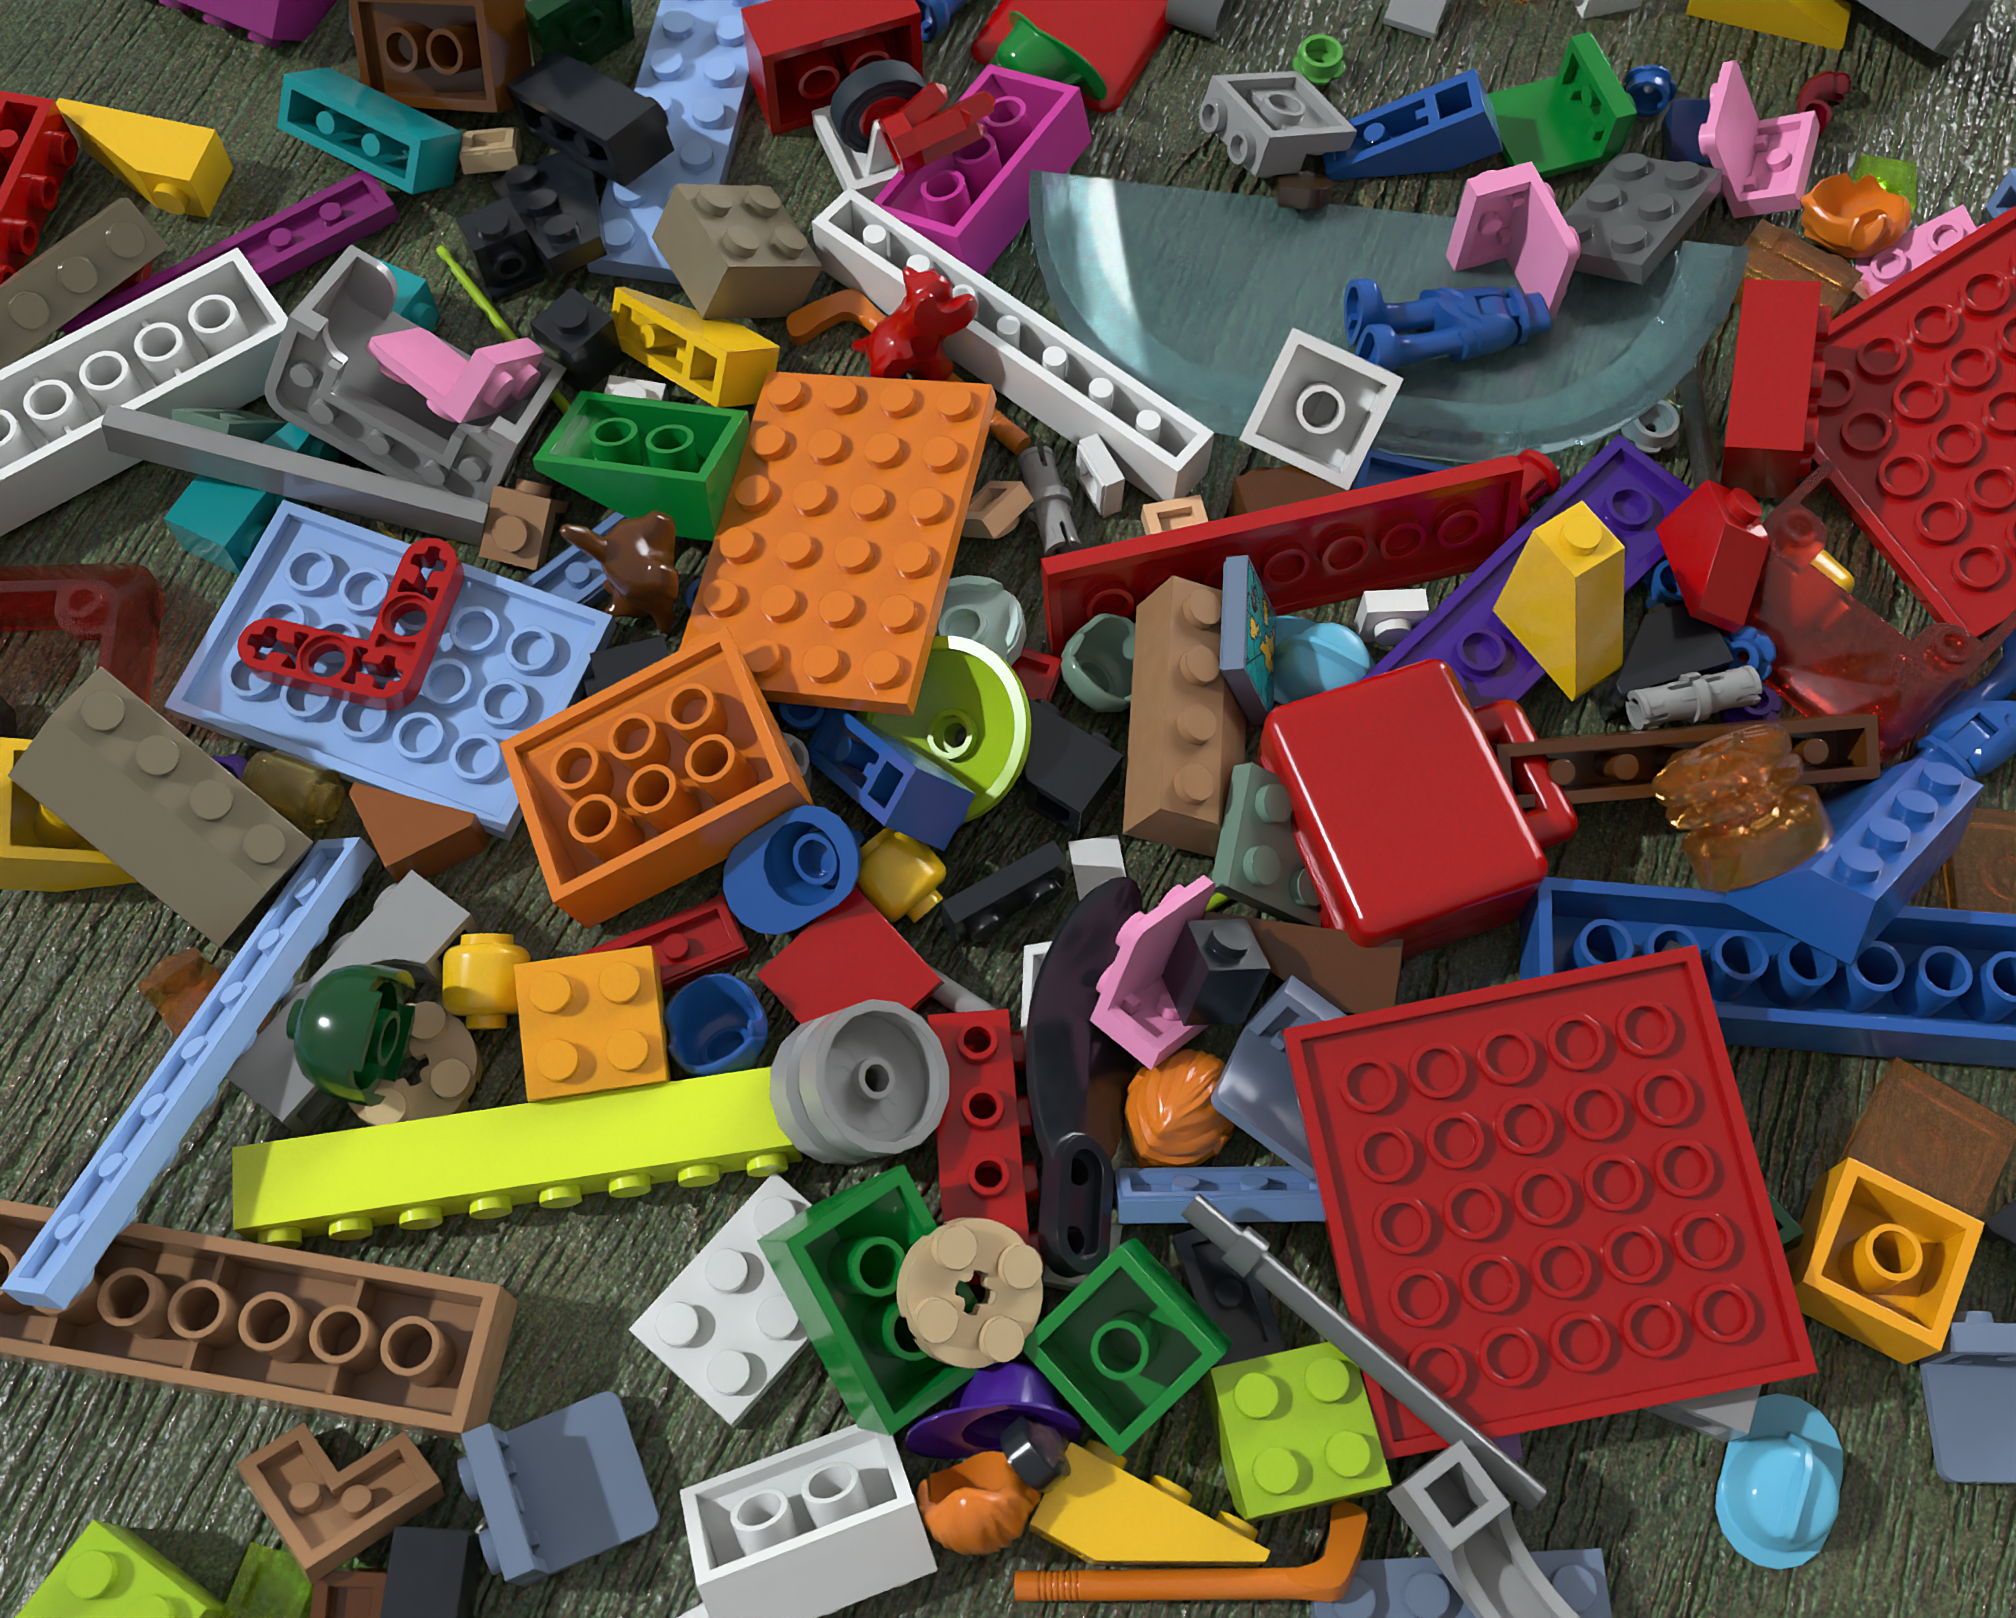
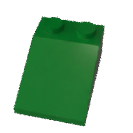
[533,391,750,541]

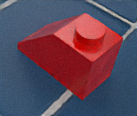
[1656,479,1770,634]

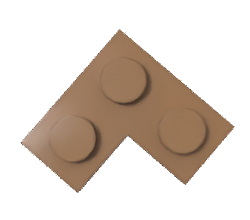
[236,1422,445,1585]

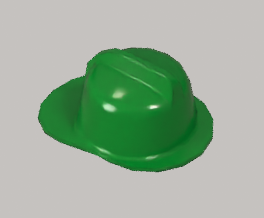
[989,10,1107,101]

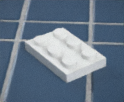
[629,1172,812,1428]

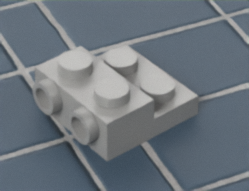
[1199,71,1357,178]

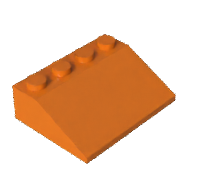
[499,626,815,929]

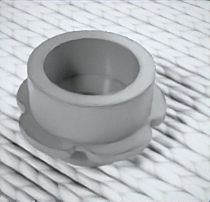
[1621,398,1680,454]

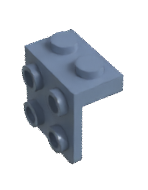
[1211,975,1347,1181]
[1919,1311,2016,1484]
[458,1391,660,1587]

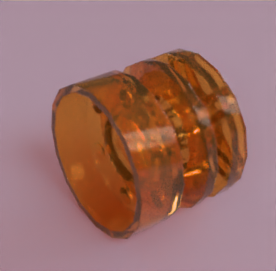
[1651,723,1834,891]

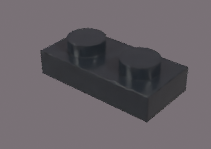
[941,840,1067,947]
[1172,1222,1286,1368]

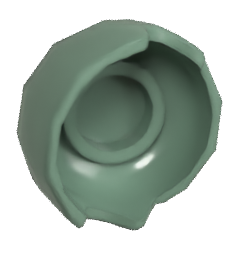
[1060,613,1135,712]

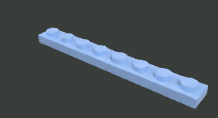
[0,837,377,1310]

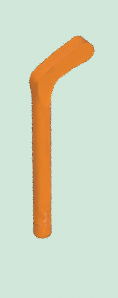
[786,288,1031,456]
[1014,1501,1368,1602]

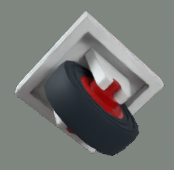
[812,59,926,200]

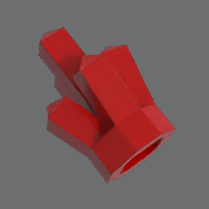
[878,82,995,176]

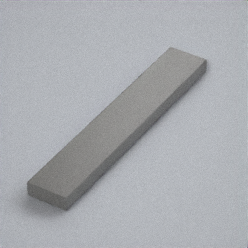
[101,404,489,546]

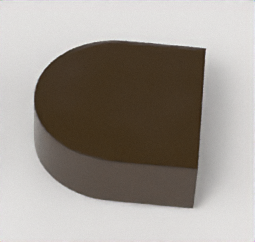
[1273,171,1333,210]

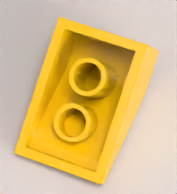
[0,737,137,892]

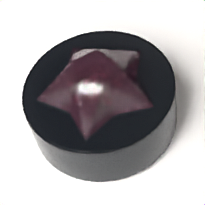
[1000,1414,1071,1493]

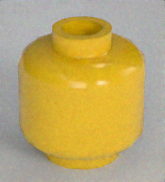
[855,827,946,923]
[442,933,530,1029]

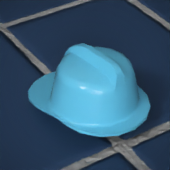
[1274,615,1376,705]
[1715,1393,1843,1570]

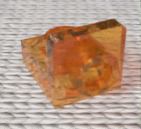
[136,947,222,1039]

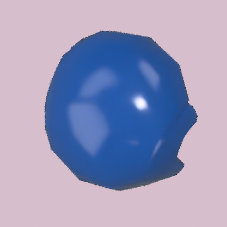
[663,973,768,1078]

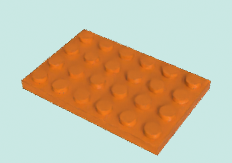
[679,371,997,716]

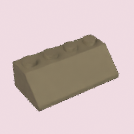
[7,666,313,949]

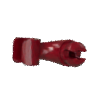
[1796,70,1851,139]

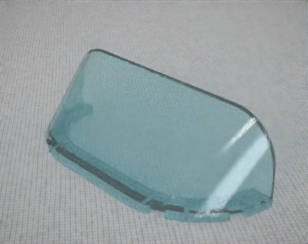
[1029,170,1750,463]

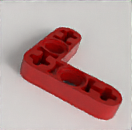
[237,538,465,711]

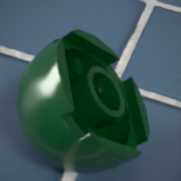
[286,964,415,1107]

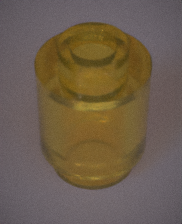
[241,750,345,830]

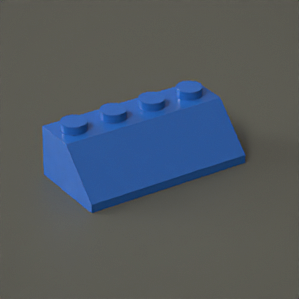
[1724,757,1984,965]

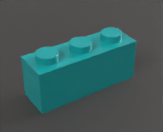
[277,67,463,194]

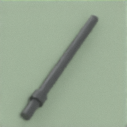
[1181,1193,1547,1512]

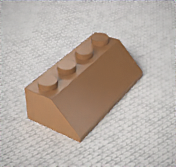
[1123,575,1246,858]

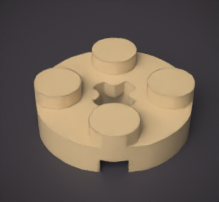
[348,1001,483,1127]
[897,1217,1043,1368]

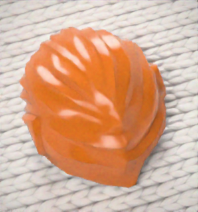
[1800,173,1912,258]
[1124,1048,1235,1168]
[917,1450,1041,1555]

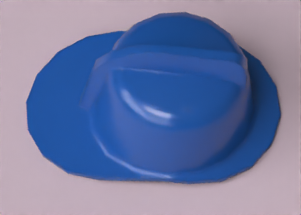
[723,805,865,935]

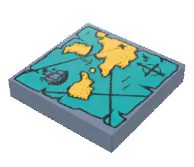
[1219,555,1276,725]

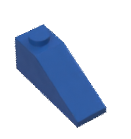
[1323,68,1503,180]
[806,708,976,851]

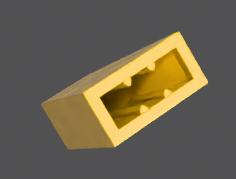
[1492,501,1625,701]

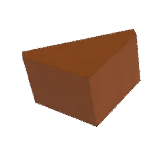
[349,782,489,883]

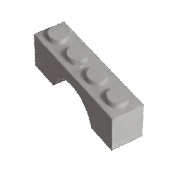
[225,870,482,1137]
[1386,1440,1580,1618]

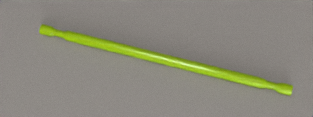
[436,245,571,414]

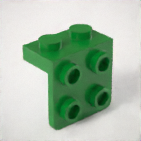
[1488,32,1637,179]

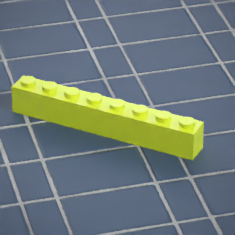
[232,1067,803,1249]

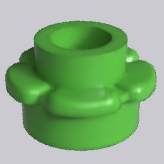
[1292,34,1345,86]

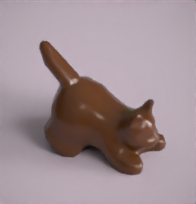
[559,511,678,635]

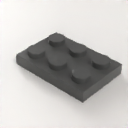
[1563,153,1722,284]

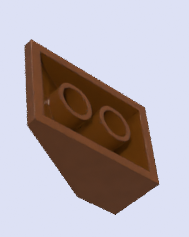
[349,0,532,113]

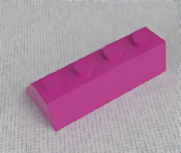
[872,64,1092,276]

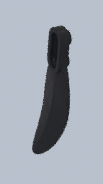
[1026,877,1143,1278]

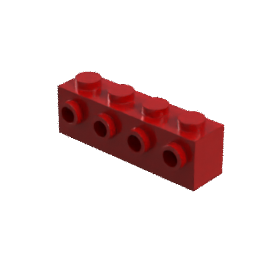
[0,91,79,284]
[928,1009,1045,1298]

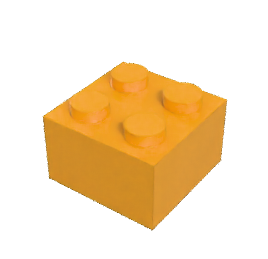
[514,945,673,1103]
[1787,1157,1985,1365]

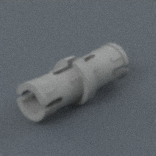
[1017,446,1082,558]
[1626,665,1762,730]

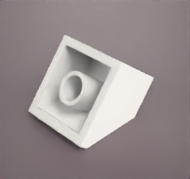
[1239,327,1404,490]

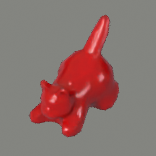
[852,266,979,381]

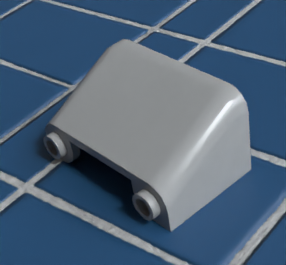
[264,244,567,504]

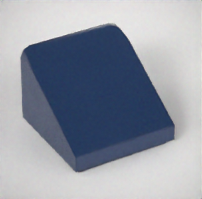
[1661,98,1713,168]

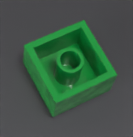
[1022,1237,1234,1457]

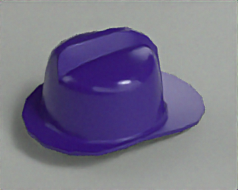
[905,1359,1082,1459]

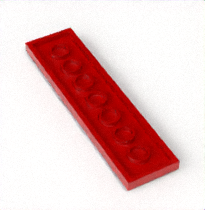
[1041,455,1524,659]

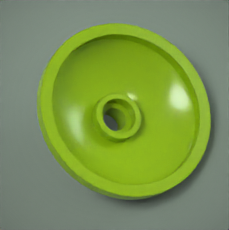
[857,636,1031,823]

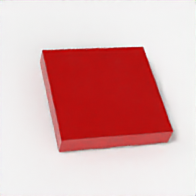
[756,886,944,1024]

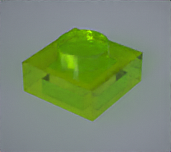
[1853,154,1917,213]
[220,1542,314,1618]

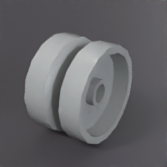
[770,999,949,1165]

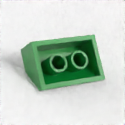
[757,1165,979,1436]

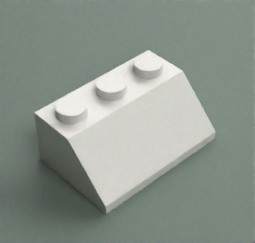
[680,1424,938,1618]

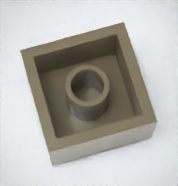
[651,184,823,319]

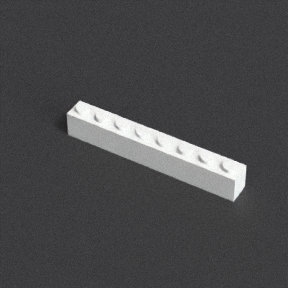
[812,187,1215,502]

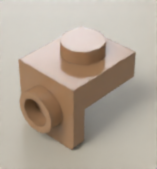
[479,478,568,571]

